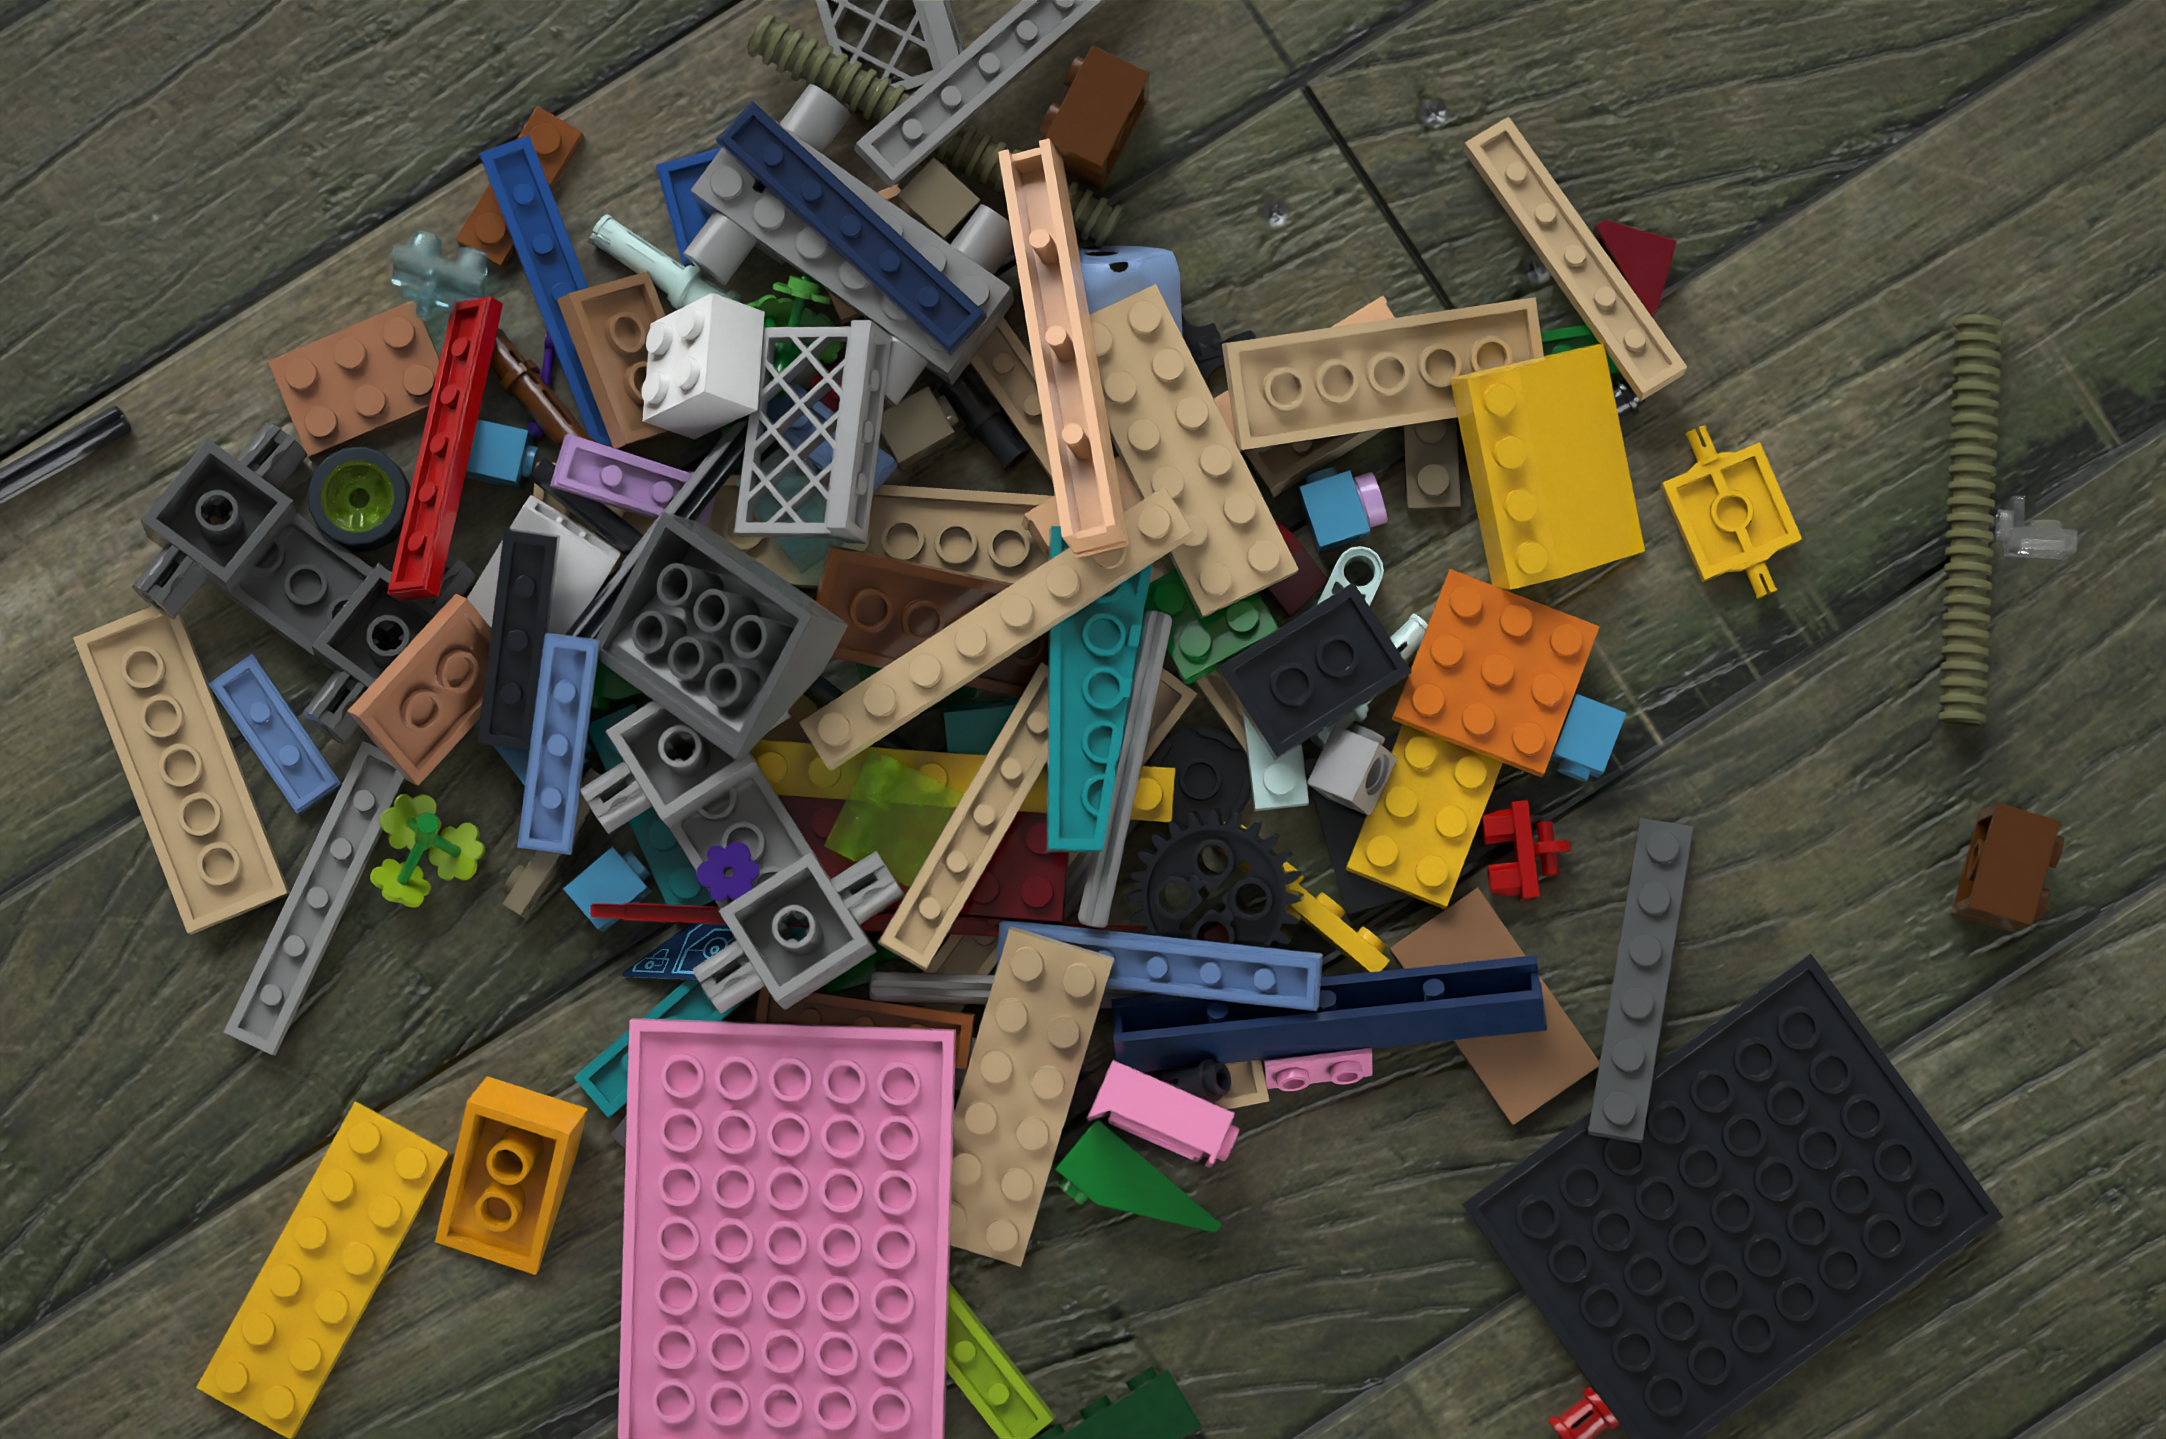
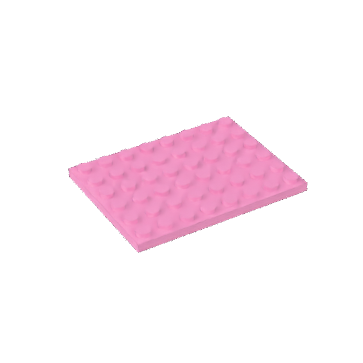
[618,1018,956,1439]

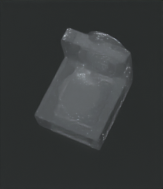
[1995,495,2078,560]

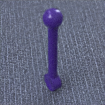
[528,331,555,439]

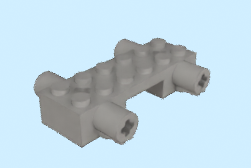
[683,84,1015,407]
[580,700,905,1014]

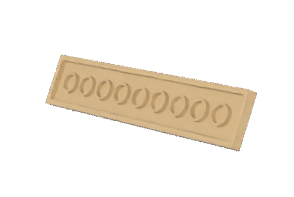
[533,462,1053,589]

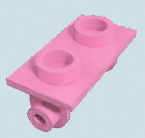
[1263,1048,1372,1091]

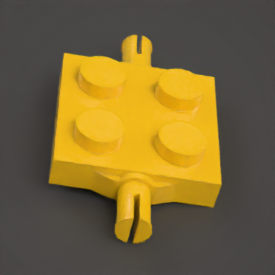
[1660,425,1802,599]

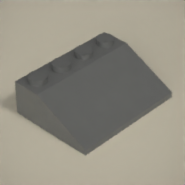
[596,512,849,760]

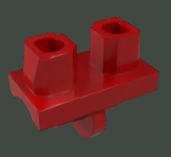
[1481,800,1571,902]

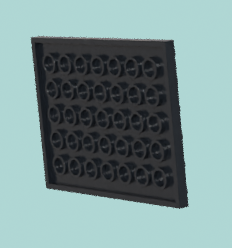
[1461,953,2004,1439]

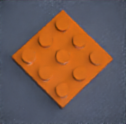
[1391,569,1600,777]

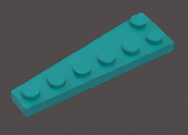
[1047,526,1153,852]

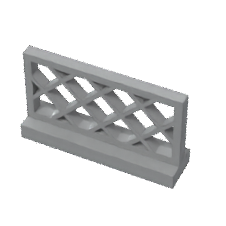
[816,0,965,110]
[734,320,892,544]

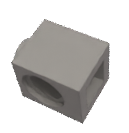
[1307,725,1398,816]

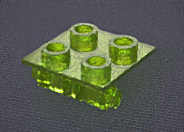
[824,749,965,887]

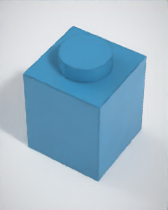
[465,420,540,490]
[1298,467,1370,555]
[1550,694,1626,782]
[563,847,652,933]

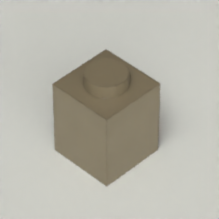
[897,157,981,244]
[880,386,959,471]

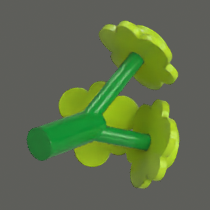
[370,794,485,908]

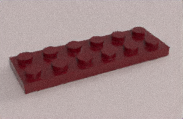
[778,795,1069,924]

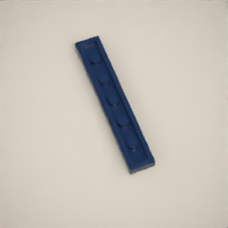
[716,101,988,356]

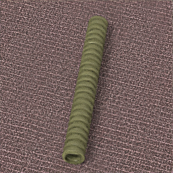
[747,13,1123,249]
[1938,314,2003,727]

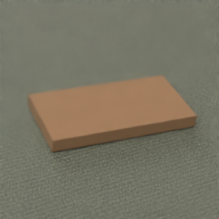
[1389,888,1600,1126]

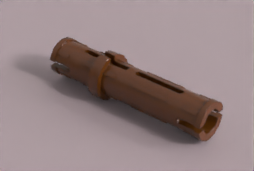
[490,329,597,450]

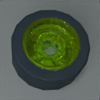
[308,447,411,552]

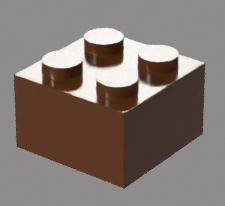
[1040,45,1149,190]
[1950,803,2064,933]

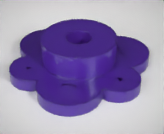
[696,842,760,902]

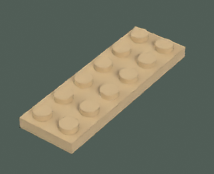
[1090,284,1299,619]
[1222,297,1544,450]
[73,606,290,935]
[950,926,1114,1267]

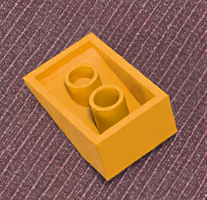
[435,1076,588,1275]

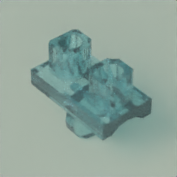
[390,229,488,321]

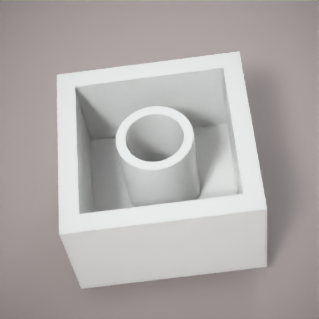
[642,293,765,439]

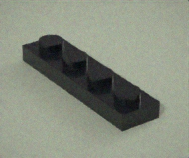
[477,528,560,751]

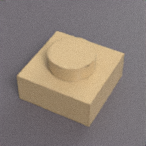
[1214,1060,1269,1110]

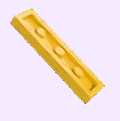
[1212,822,1390,973]

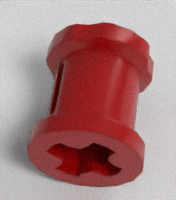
[1547,1386,1620,1439]

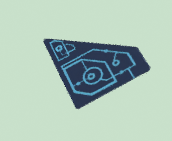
[623,904,737,980]

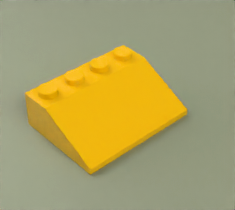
[1450,343,1645,590]

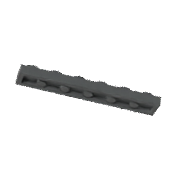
[1588,818,1694,1144]

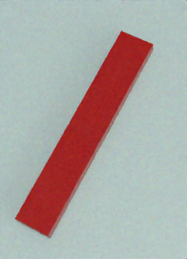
[387,296,503,601]

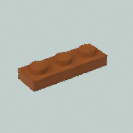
[455,106,584,270]

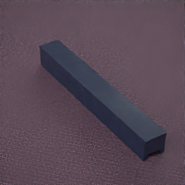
[1111,955,1547,1072]

